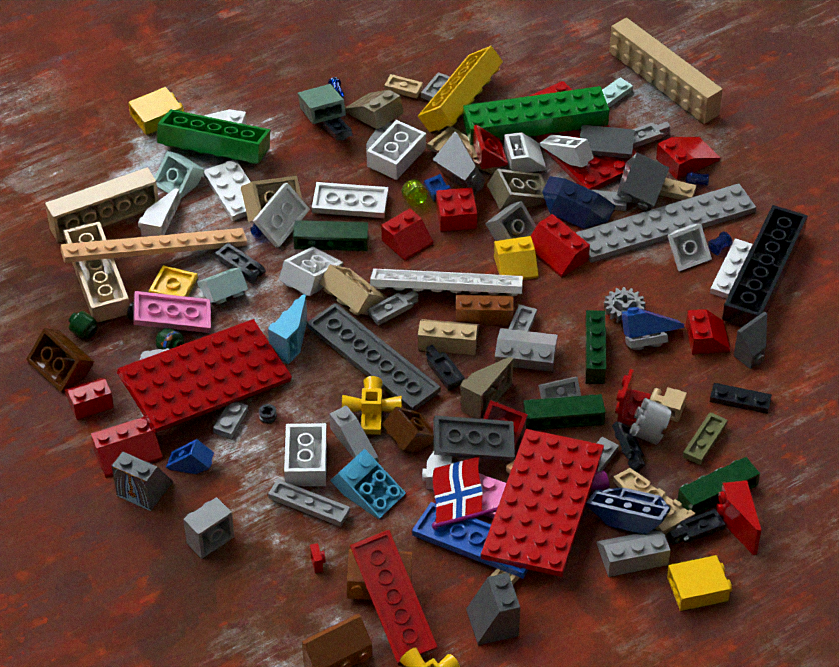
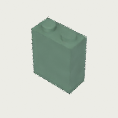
[298,84,346,124]

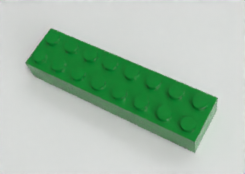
[463,86,609,145]

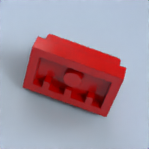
[615,369,651,426]

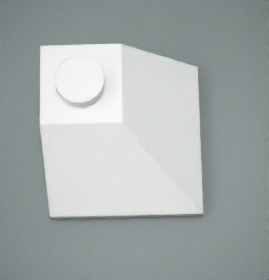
[667,224,712,271]

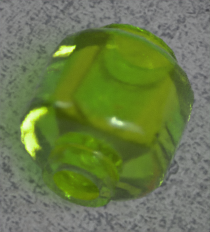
[401,179,428,206]

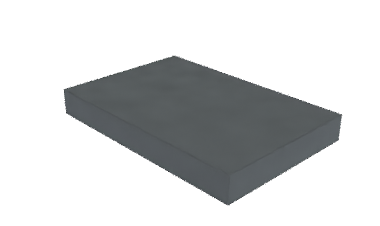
[580,125,635,159]

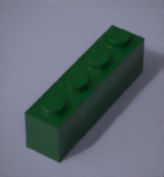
[293,220,369,251]
[585,310,606,384]
[523,394,606,431]
[677,457,760,516]

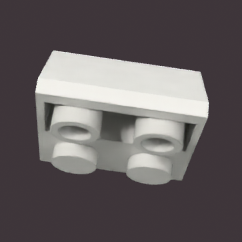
[504,132,546,172]

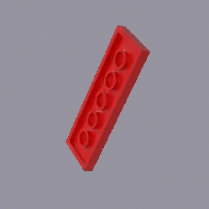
[350,530,438,664]

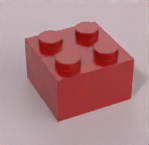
[436,187,477,232]

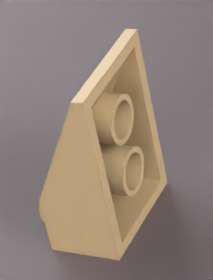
[241,176,302,222]

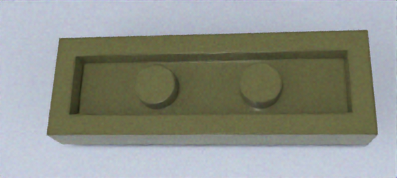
[683,412,728,465]

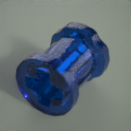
[708,231,733,255]

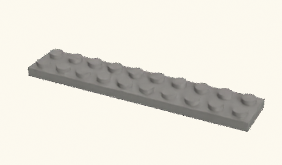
[576,184,756,262]

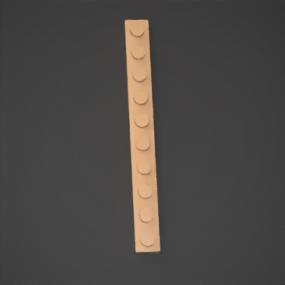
[60,228,247,263]

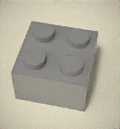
[183,497,235,559]

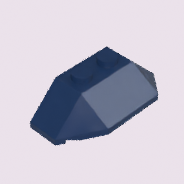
[542,176,616,229]
[586,488,670,534]

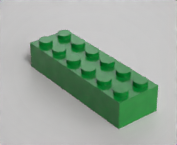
[157,109,271,164]

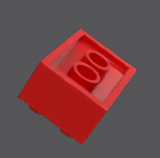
[656,137,720,180]
[717,480,761,555]

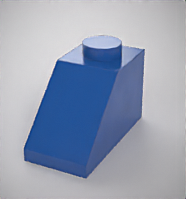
[166,439,214,474]

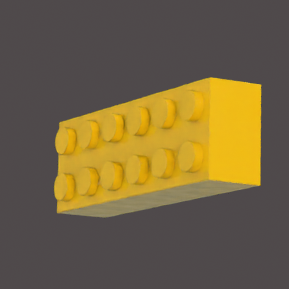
[418,46,503,132]

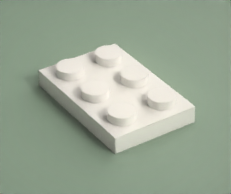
[253,183,310,248]

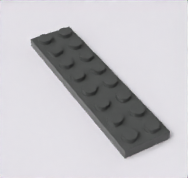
[307,303,441,411]

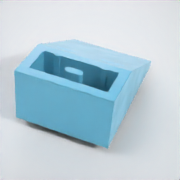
[268,294,307,364]
[330,449,406,519]

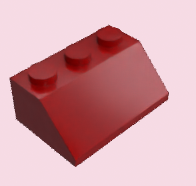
[530,214,590,278]
[91,417,163,478]

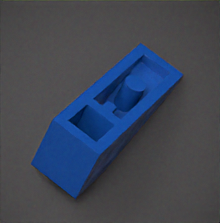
[622,307,684,338]

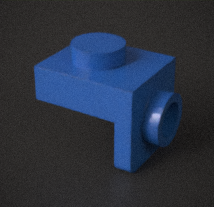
[424,174,451,202]

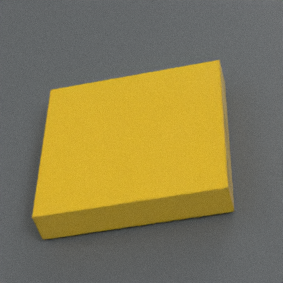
[148,265,198,297]

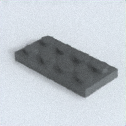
[433,415,515,461]

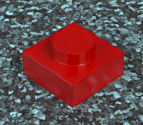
[310,543,326,573]

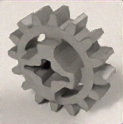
[604,287,646,323]

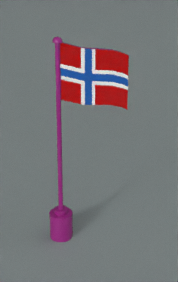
[432,456,609,530]

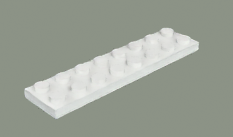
[370,269,523,296]

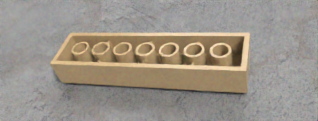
[609,17,723,124]

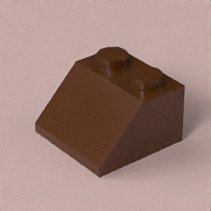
[382,407,434,453]

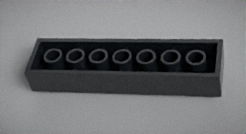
[722,205,808,327]

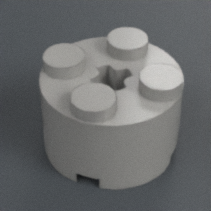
[629,398,671,445]

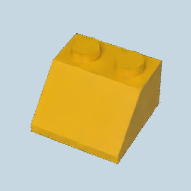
[494,236,538,280]

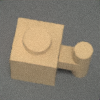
[650,387,687,422]

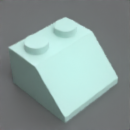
[154,151,205,199]
[197,268,248,305]

